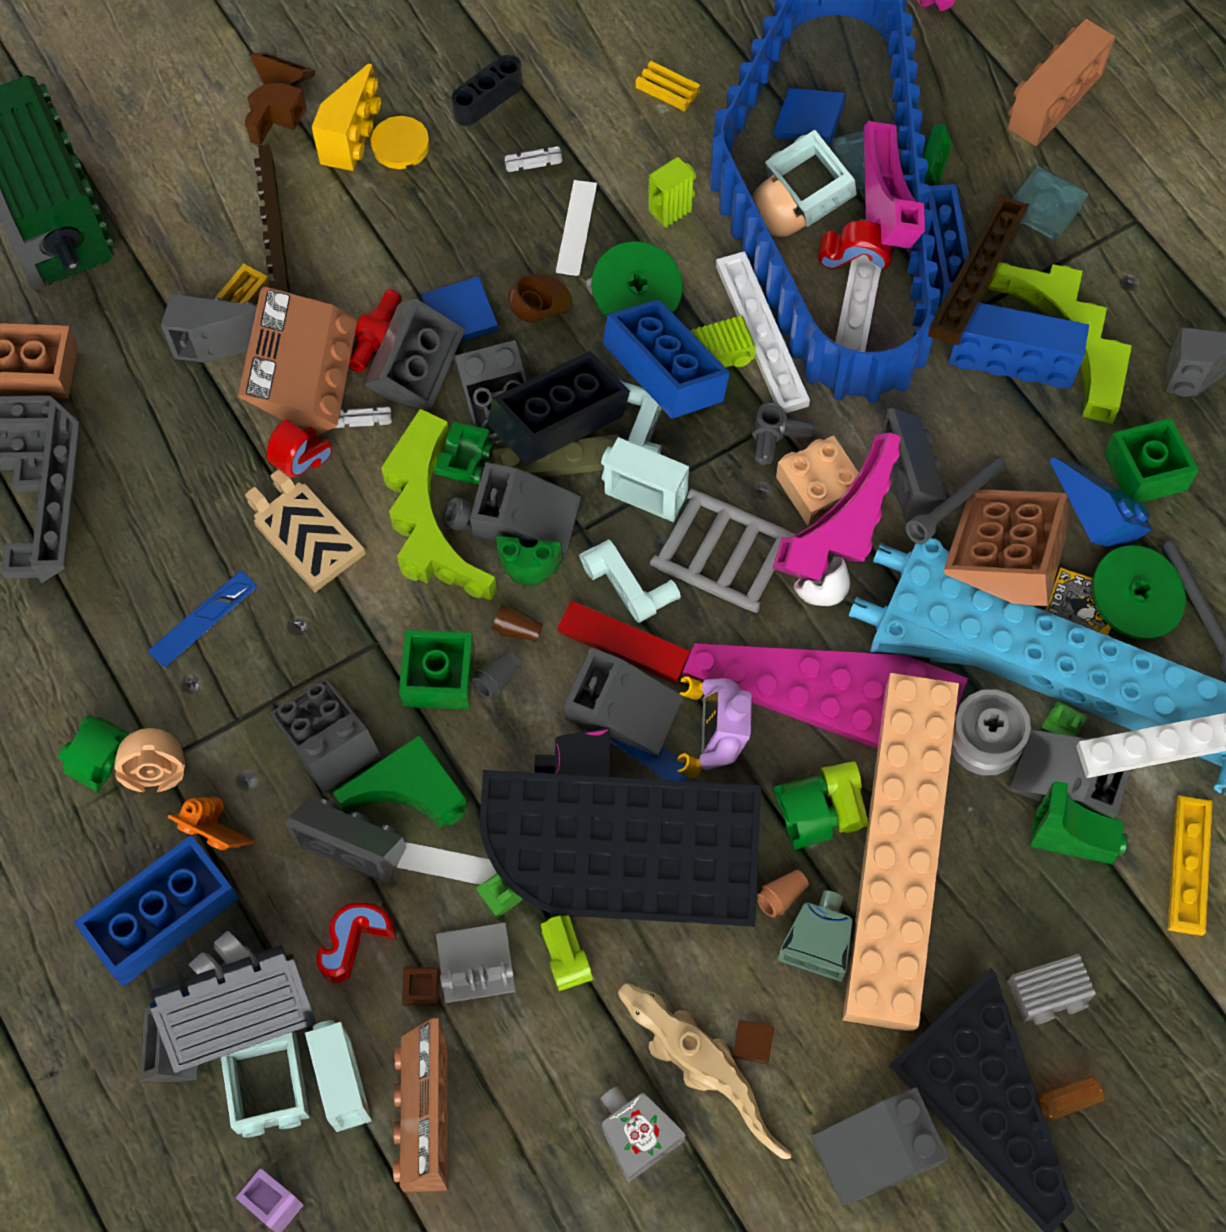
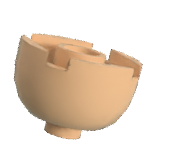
[752,175,806,237]
[115,728,185,792]

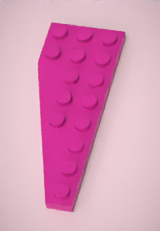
[682,643,968,749]

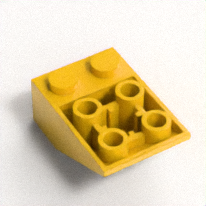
[312,64,381,171]

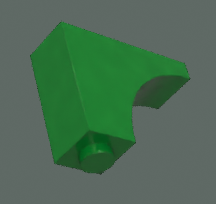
[333,736,468,829]
[1029,780,1128,864]

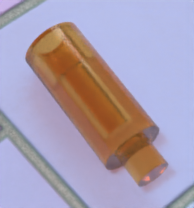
[1039,1076,1105,1121]

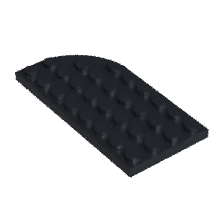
[480,770,761,927]

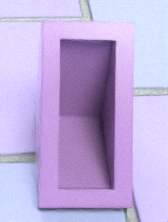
[236,1168,304,1232]

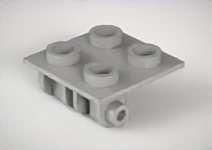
[436,922,516,1003]

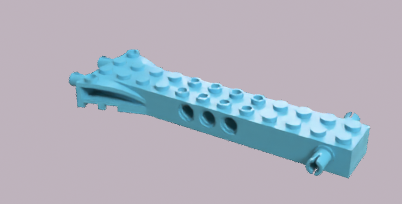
[849,538,1226,795]

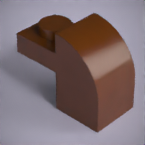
[245,83,307,145]

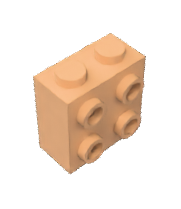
[776,435,859,527]

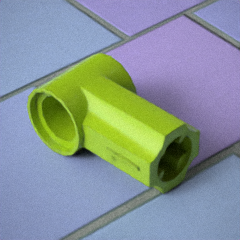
[820,761,869,833]
[540,915,593,991]

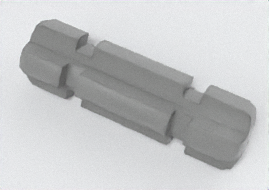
[504,146,562,172]
[335,406,392,428]

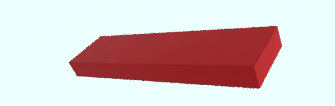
[557,600,691,684]

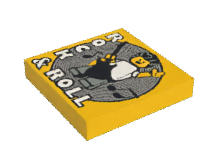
[1045,567,1111,636]

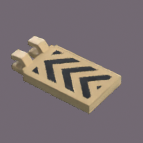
[245,470,366,592]

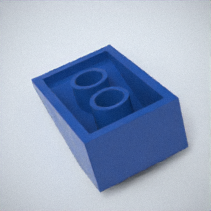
[1049,457,1153,549]

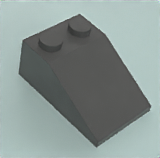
[812,1087,949,1207]

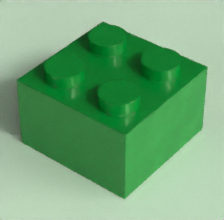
[1104,418,1199,503]
[399,630,475,710]

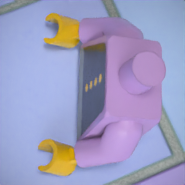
[677,676,752,779]

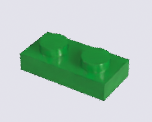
[923,124,953,186]

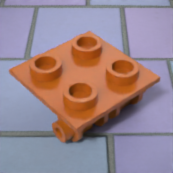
[167,796,255,851]

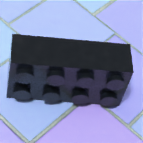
[487,351,630,465]

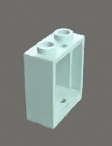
[765,130,857,227]
[601,437,689,522]
[305,1020,372,1132]
[221,1031,310,1137]

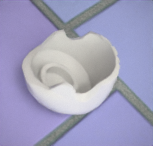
[794,556,850,606]

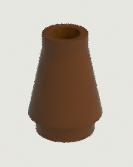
[492,605,543,642]

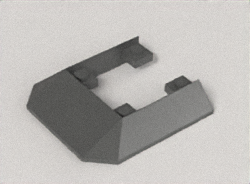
[0,396,81,583]

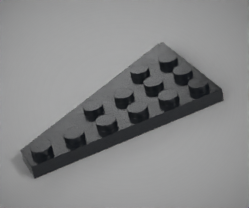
[889,968,1075,1232]

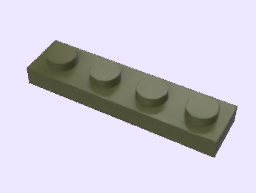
[493,434,619,478]

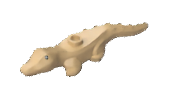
[618,983,792,1159]

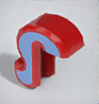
[818,220,894,270]
[267,419,332,478]
[316,903,396,984]

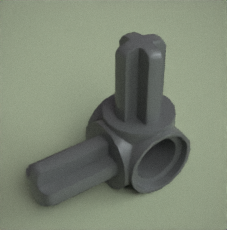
[751,402,815,466]

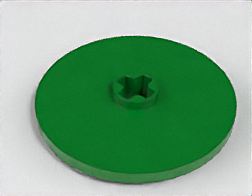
[591,241,683,318]
[1091,545,1186,640]

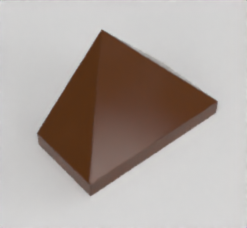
[251,52,316,86]

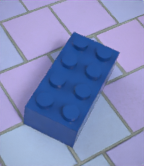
[602,299,730,419]
[948,303,1089,389]
[73,835,239,987]

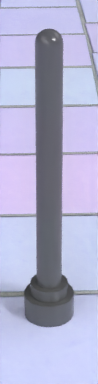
[906,457,1006,544]
[1162,540,1226,678]

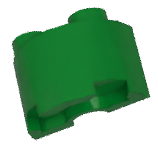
[434,422,494,485]
[496,536,562,586]
[58,715,129,793]
[772,775,839,850]

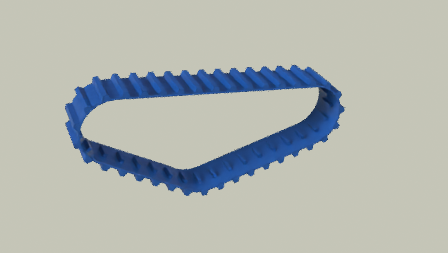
[710,0,940,403]

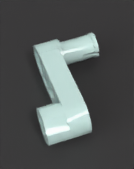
[620,380,662,454]
[579,540,681,623]

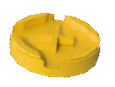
[370,116,430,169]

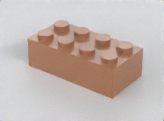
[1008,19,1115,147]
[0,323,78,399]

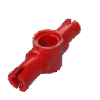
[349,289,402,373]

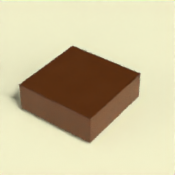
[402,967,440,1006]
[732,1020,774,1065]

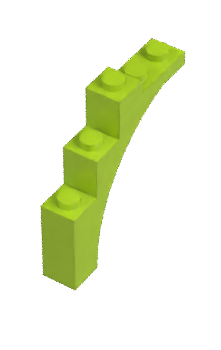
[988,262,1132,424]
[381,409,497,601]

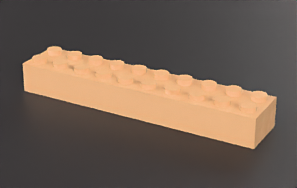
[842,673,959,1032]

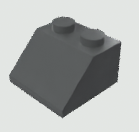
[1165,327,1226,397]

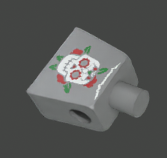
[601,1086,686,1183]

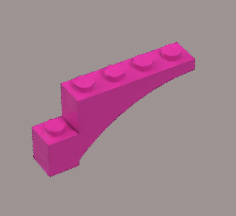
[864,121,925,248]
[772,432,901,581]

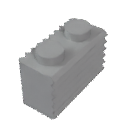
[1007,954,1096,1025]

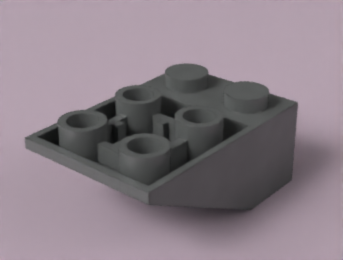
[161,294,257,363]
[453,340,527,444]
[470,462,581,554]
[564,647,684,756]
[269,678,381,793]
[1009,730,1132,819]

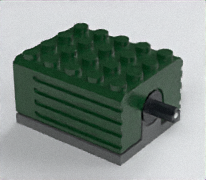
[0,75,115,291]

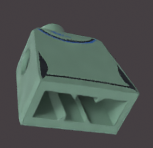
[778,890,852,982]

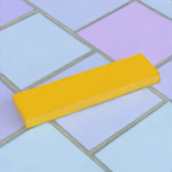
[1167,795,1213,936]

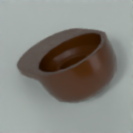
[508,275,572,323]

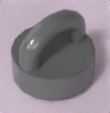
[443,497,472,531]

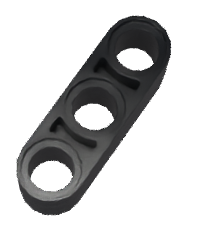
[451,54,523,126]

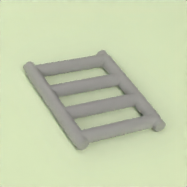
[650,489,796,613]

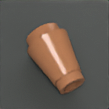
[756,870,809,918]

